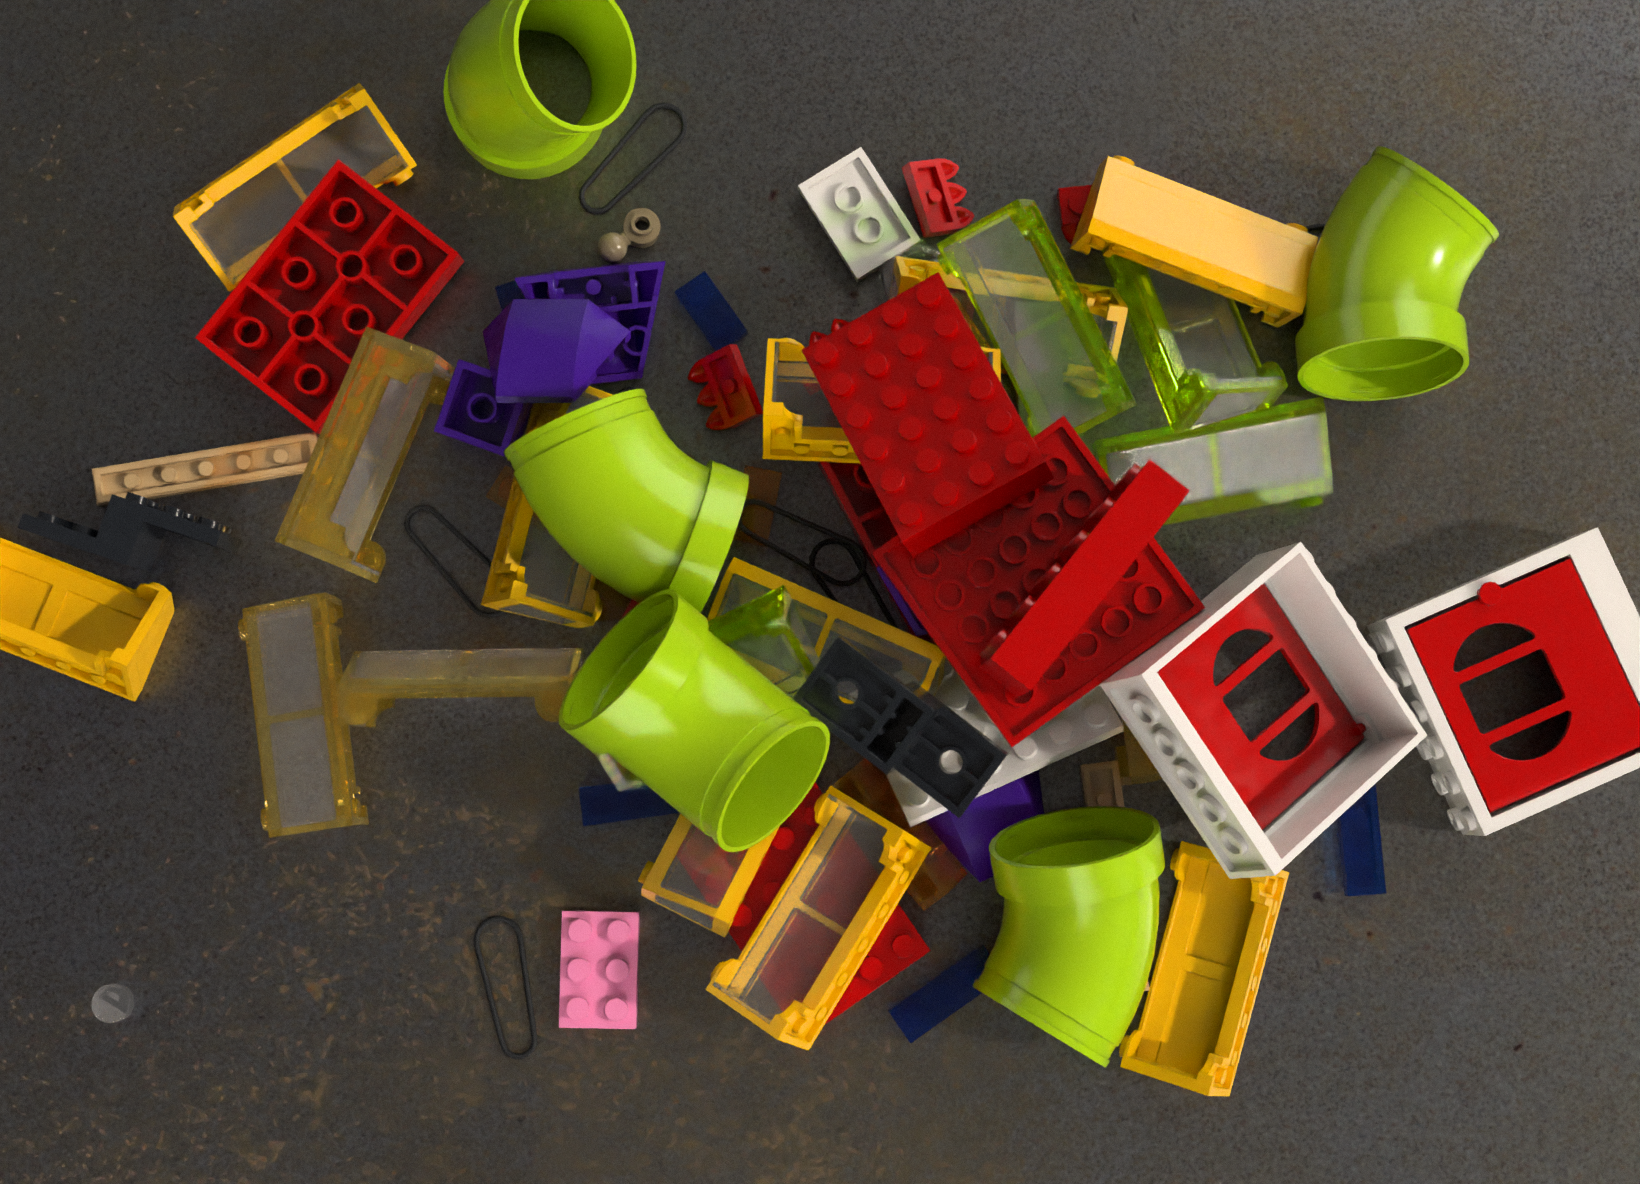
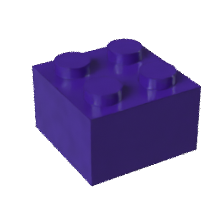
[434,359,533,457]

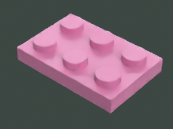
[559,910,640,1029]

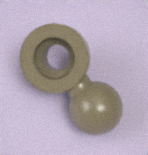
[598,208,661,262]

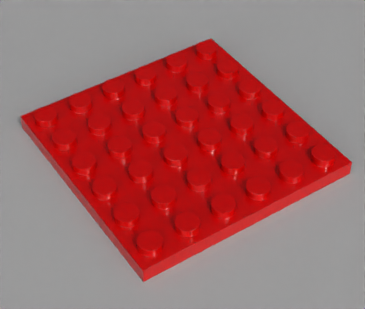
[871,415,1205,748]

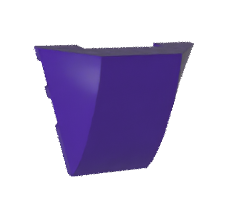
[515,261,666,384]
[482,299,631,403]
[923,770,1044,882]

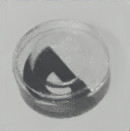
[92,983,134,1023]

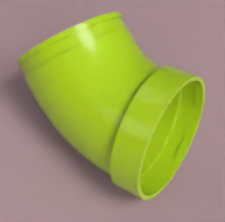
[443,0,637,179]
[1295,146,1499,401]
[504,389,749,613]
[559,589,830,852]
[972,806,1165,1068]

